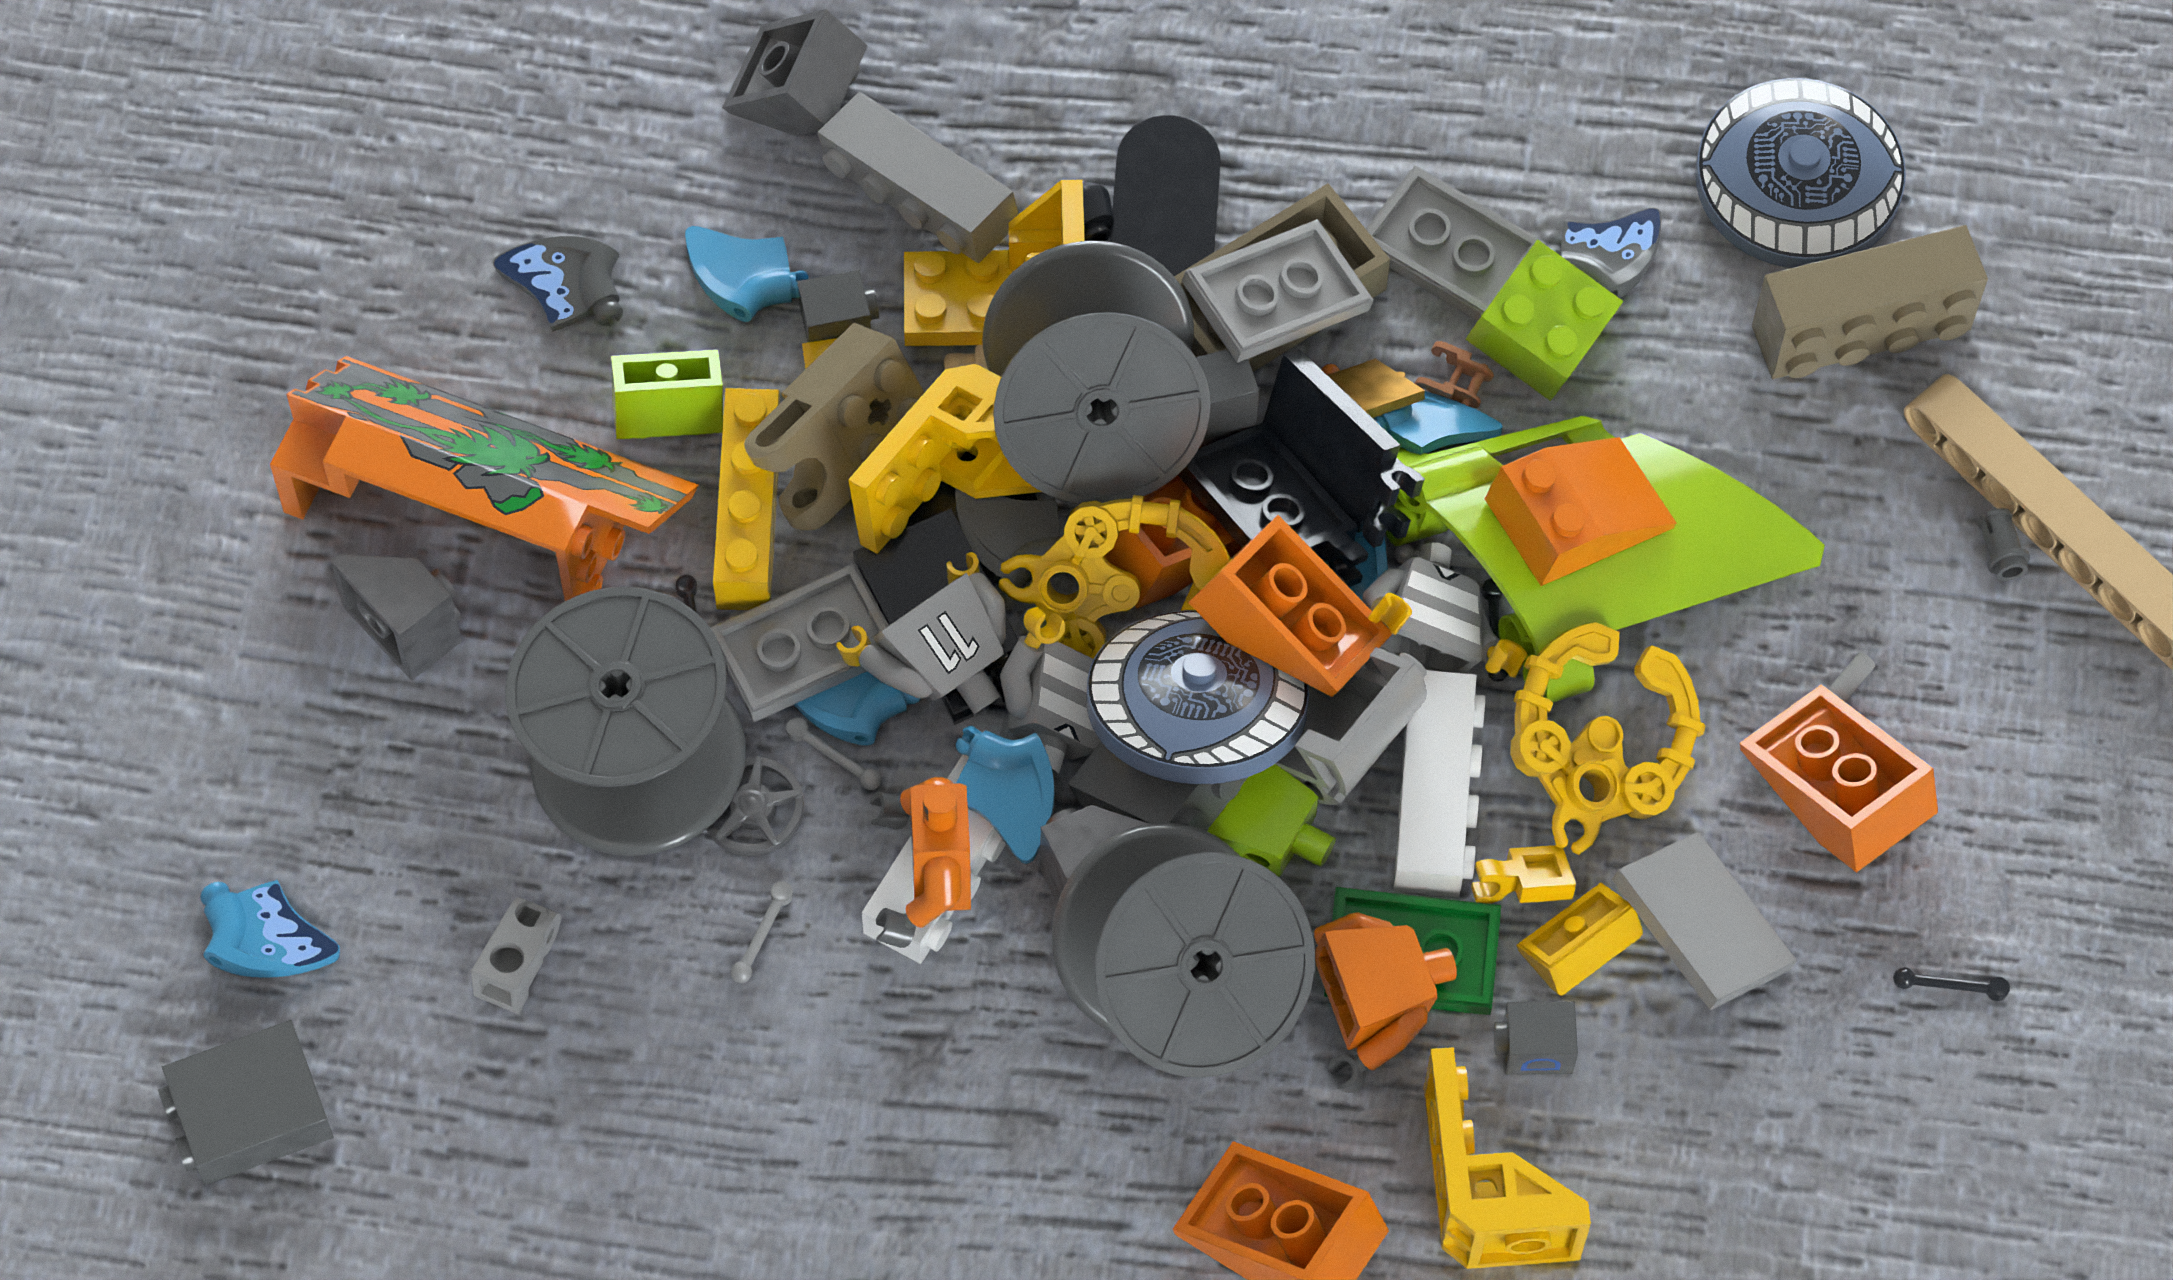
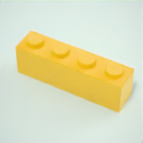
[713,388,780,610]

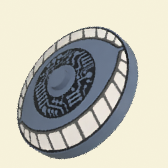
[1695,78,1906,268]
[1086,610,1309,784]

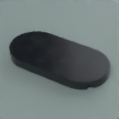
[1110,115,1221,276]

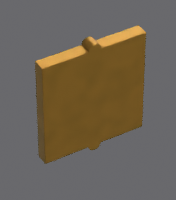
[1327,358,1425,418]

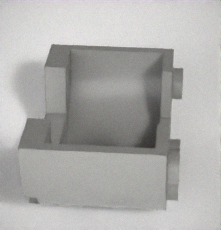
[1275,647,1427,805]

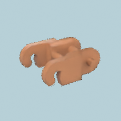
[1414,341,1494,408]

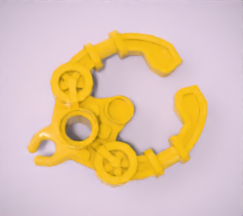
[998,495,1231,659]
[1510,622,1706,855]

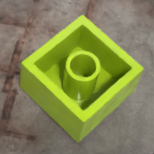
[1465,239,1623,401]

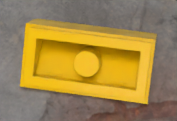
[1516,882,1643,996]

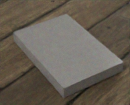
[1366,165,1546,321]
[1182,219,1373,363]
[710,563,889,722]
[1611,832,1797,1010]

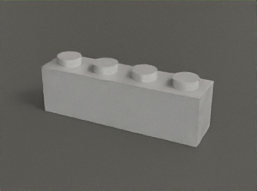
[818,91,1018,264]

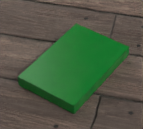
[1324,887,1501,1015]

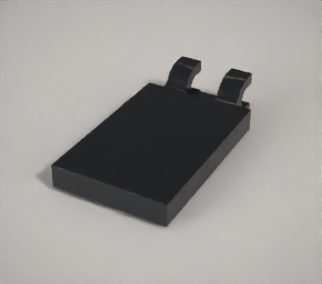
[1263,349,1425,548]
[1178,422,1369,588]
[853,508,1018,725]

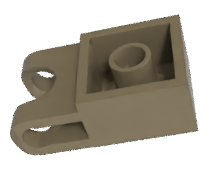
[744,323,925,531]

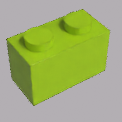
[611,350,723,440]

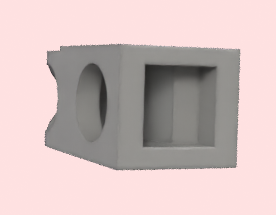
[471,897,561,1014]

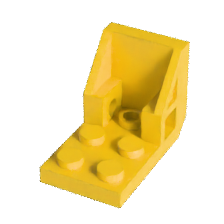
[904,179,1085,346]
[848,364,1042,554]
[1423,1047,1591,1269]

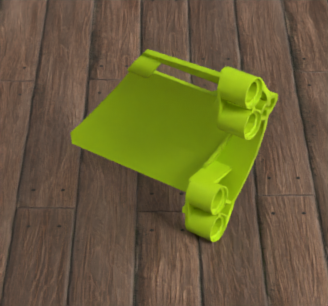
[1386,416,1825,703]

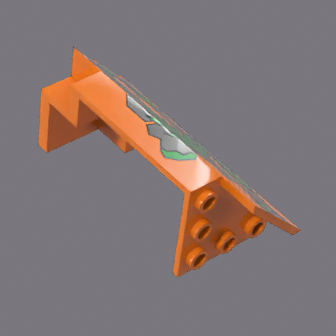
[270,356,699,601]

